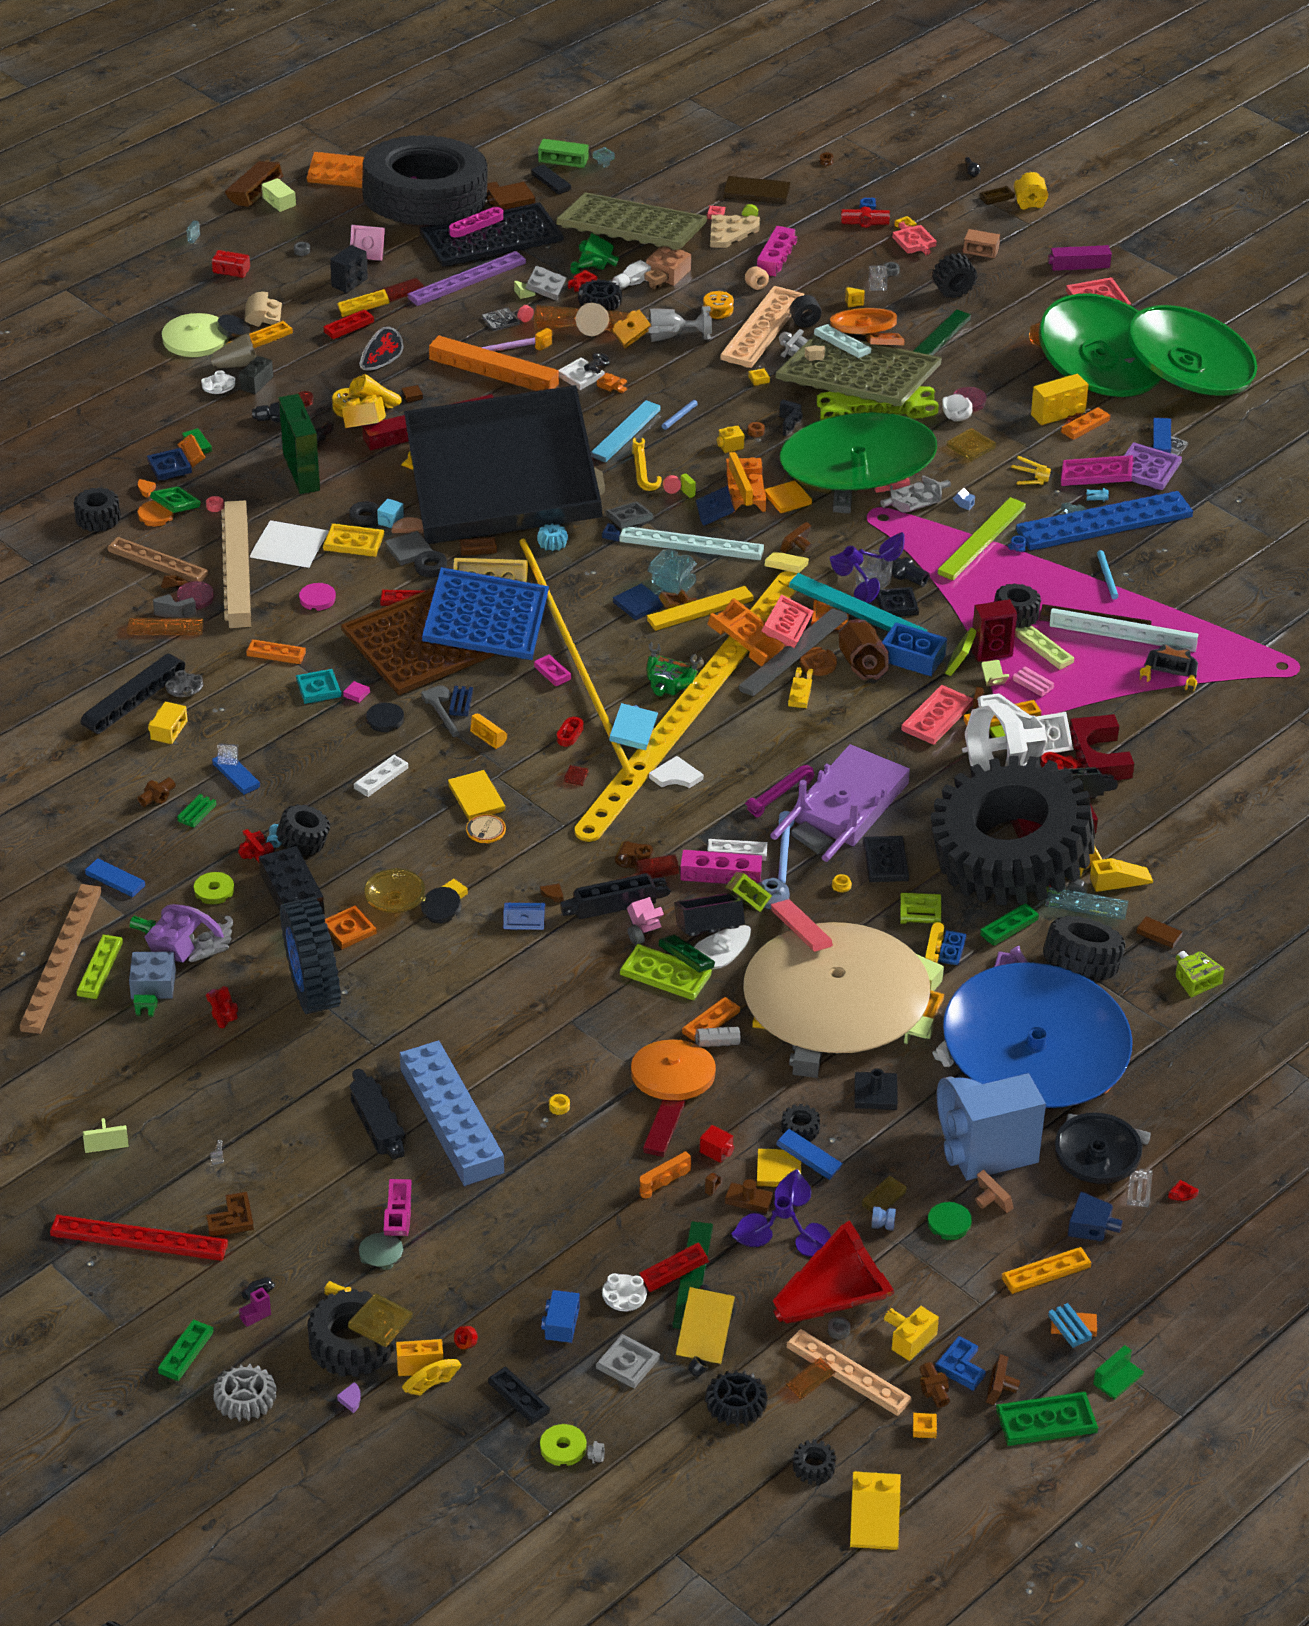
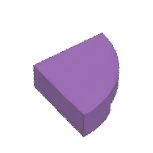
[337,1382,361,1413]

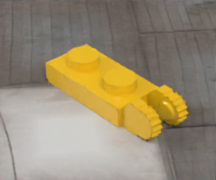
[788,667,813,708]
[925,922,944,963]

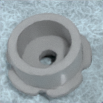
[588,1441,604,1464]

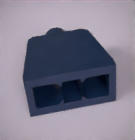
[1068,1192,1123,1241]

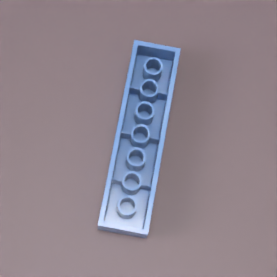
[400,1040,504,1186]

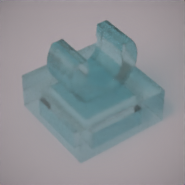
[593,147,615,168]

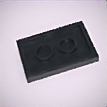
[863,836,909,882]

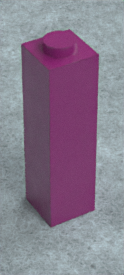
[1048,245,1112,271]

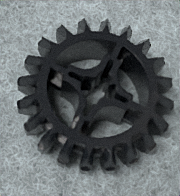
[578,279,622,313]
[705,1369,768,1427]

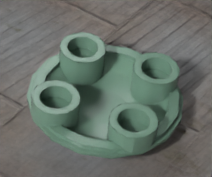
[359,1232,403,1270]

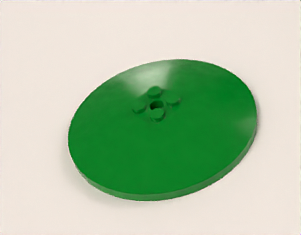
[1039,293,1162,397]
[1128,305,1257,396]

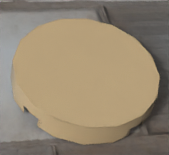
[576,303,609,336]

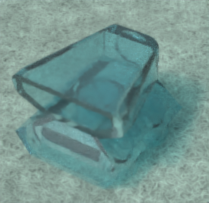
[647,549,697,594]

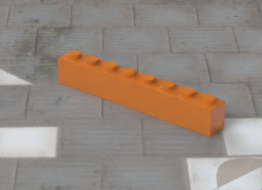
[429,335,559,391]

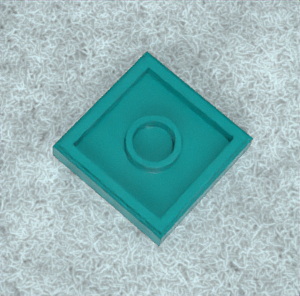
[296,669,341,704]

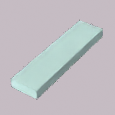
[814,324,871,358]

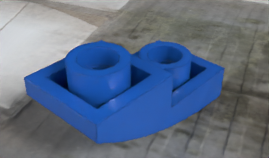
[938,930,966,965]

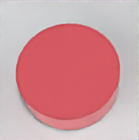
[517,305,534,323]
[663,475,681,494]
[206,496,224,512]

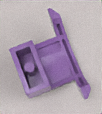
[144,904,224,962]

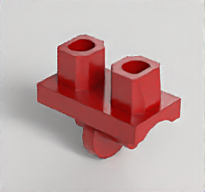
[238,829,274,863]
[206,986,239,1029]

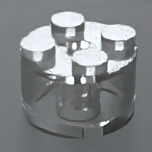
[855,550,893,590]

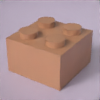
[646,246,691,286]

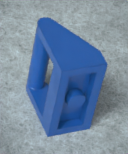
[503,903,545,930]

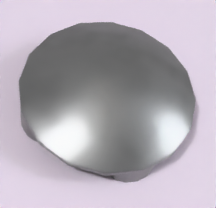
[165,670,203,697]

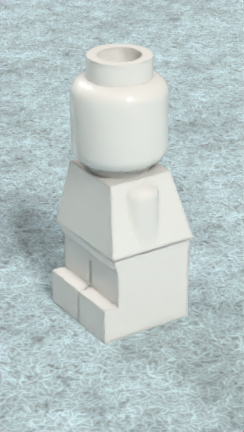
[611,260,651,290]

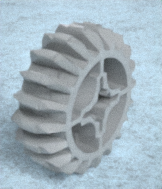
[213,1364,276,1422]

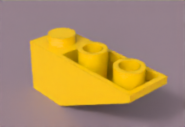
[1090,858,1153,892]

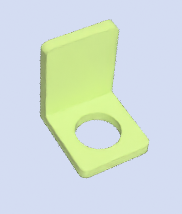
[981,660,1009,687]

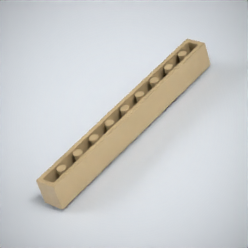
[221,500,251,628]

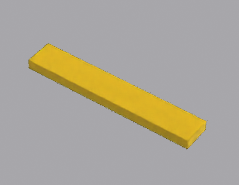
[647,586,754,631]

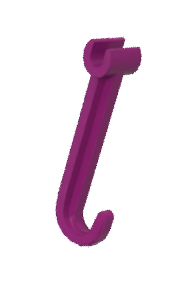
[745,765,814,818]

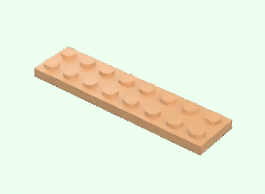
[721,286,804,368]

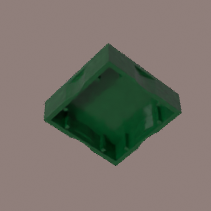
[278,394,320,494]

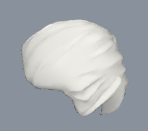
[942,394,972,422]

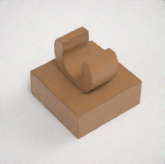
[644,268,668,289]

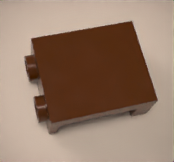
[487,182,535,210]

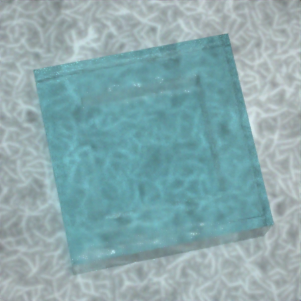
[187,220,200,243]

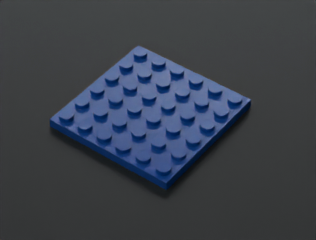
[422,567,549,660]

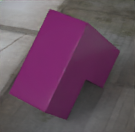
[239,1288,271,1327]

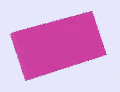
[1061,455,1133,486]

